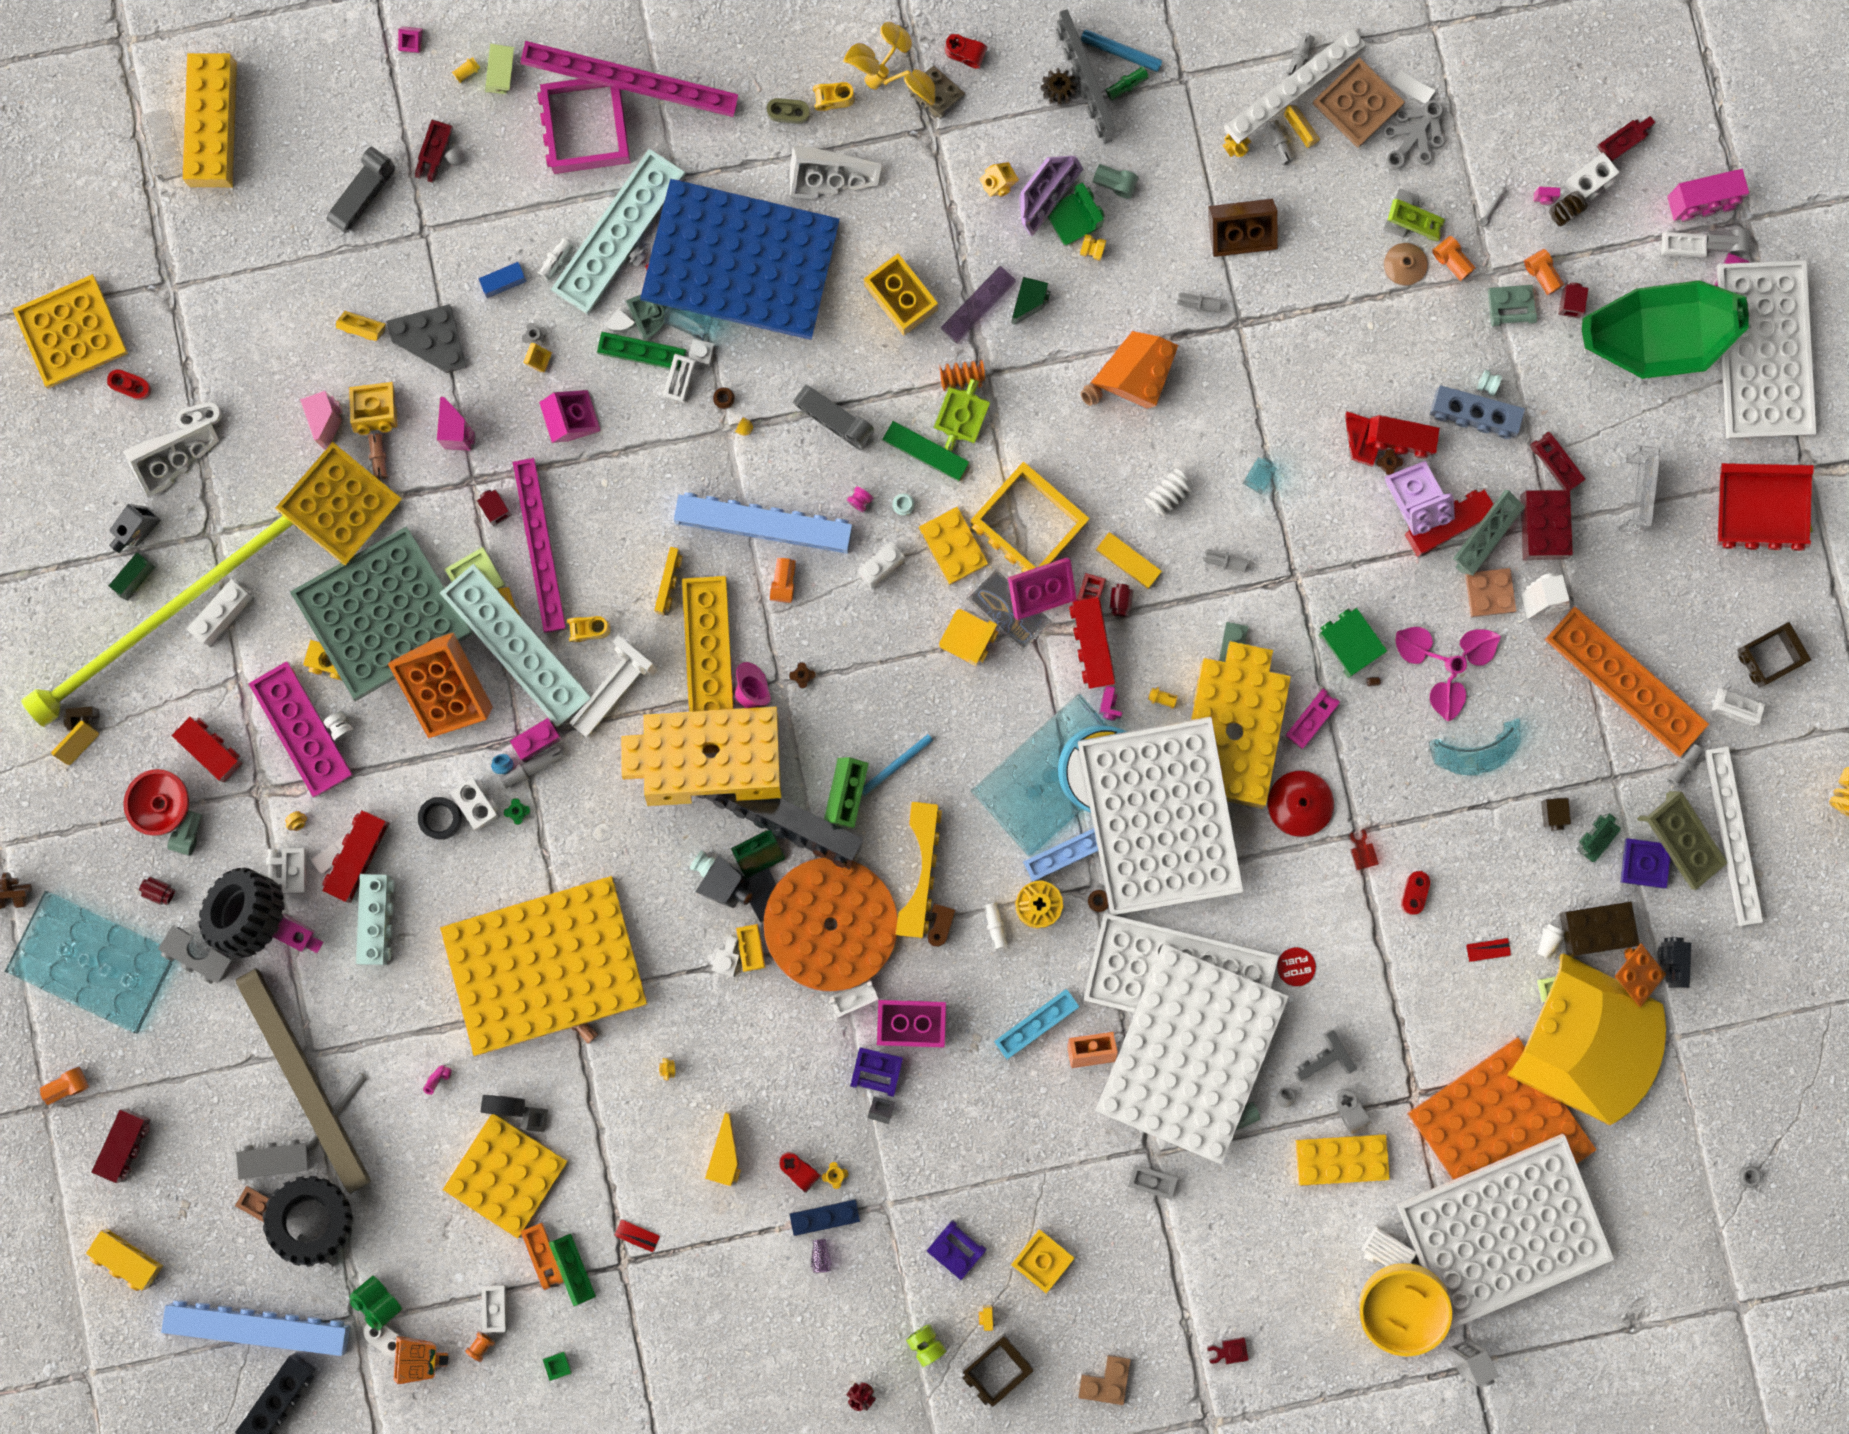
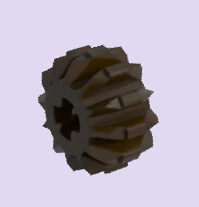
[1041,67,1077,107]
[1549,191,1588,226]

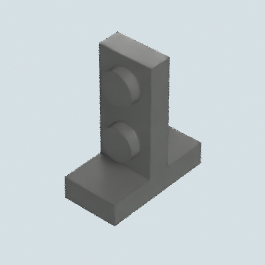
[1294,1030,1357,1081]

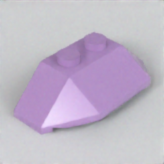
[1019,156,1083,237]

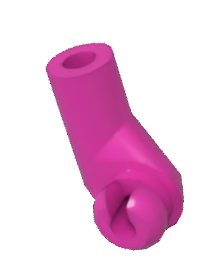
[423,1065,452,1095]

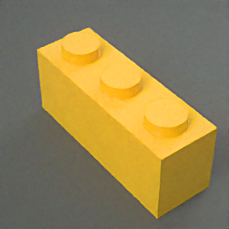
[85,1229,163,1291]

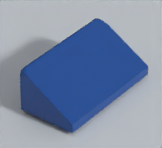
[478,262,527,298]

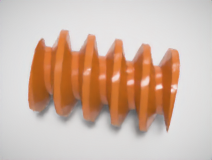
[939,360,985,392]

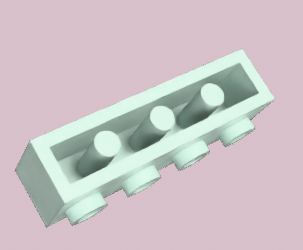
[356,874,394,965]

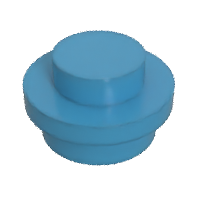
[491,754,514,774]

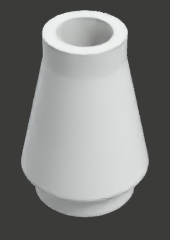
[1537,924,1565,959]

